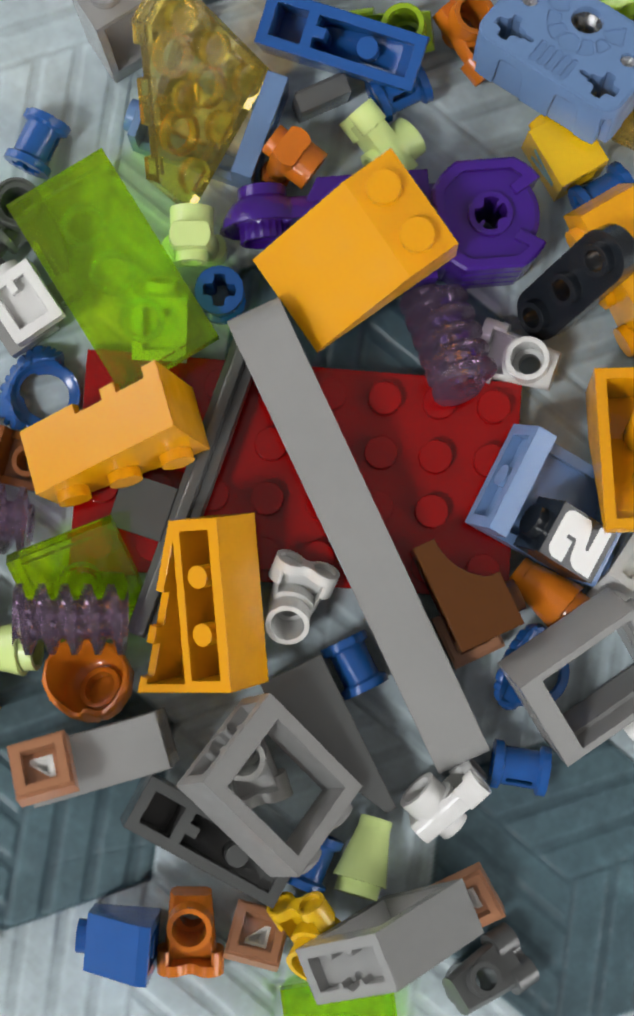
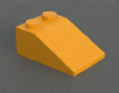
[253,148,458,353]
[585,367,634,533]

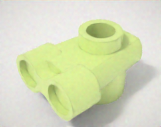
[339,98,426,170]
[161,203,228,268]

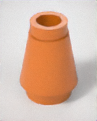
[509,557,590,627]

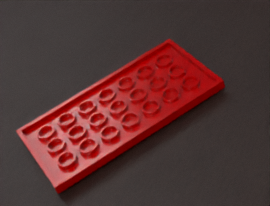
[68,349,522,595]

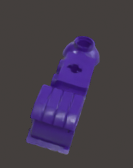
[220,157,547,295]

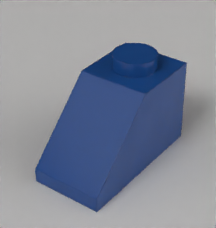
[75,903,161,988]

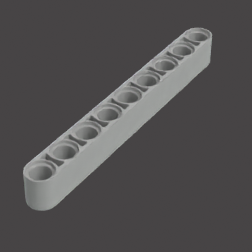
[227,297,490,774]

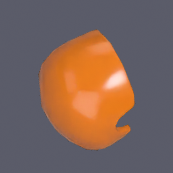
[41,634,134,723]

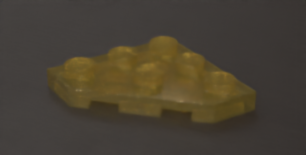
[131,0,271,204]

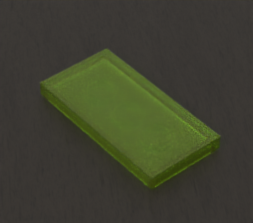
[6,148,219,390]

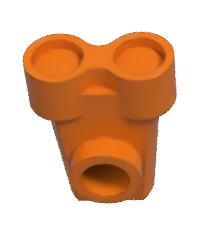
[432,0,493,87]
[260,125,328,190]
[157,886,224,978]

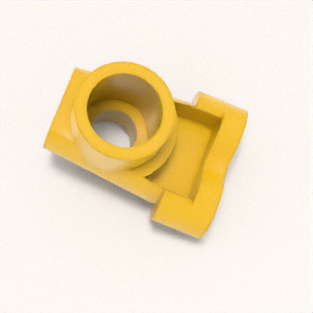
[266,891,341,981]

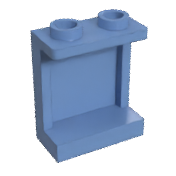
[465,424,622,587]

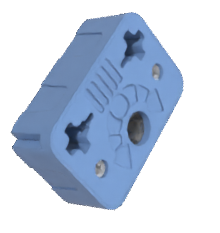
[473,0,634,144]

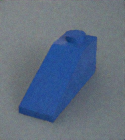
[254,0,429,93]

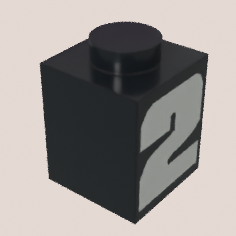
[513,496,617,584]

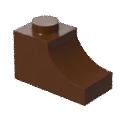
[410,539,526,653]

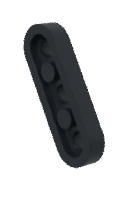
[517,224,634,340]

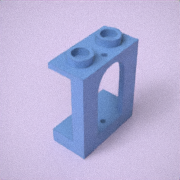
[123,34,289,188]

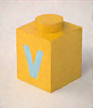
[521,114,609,202]

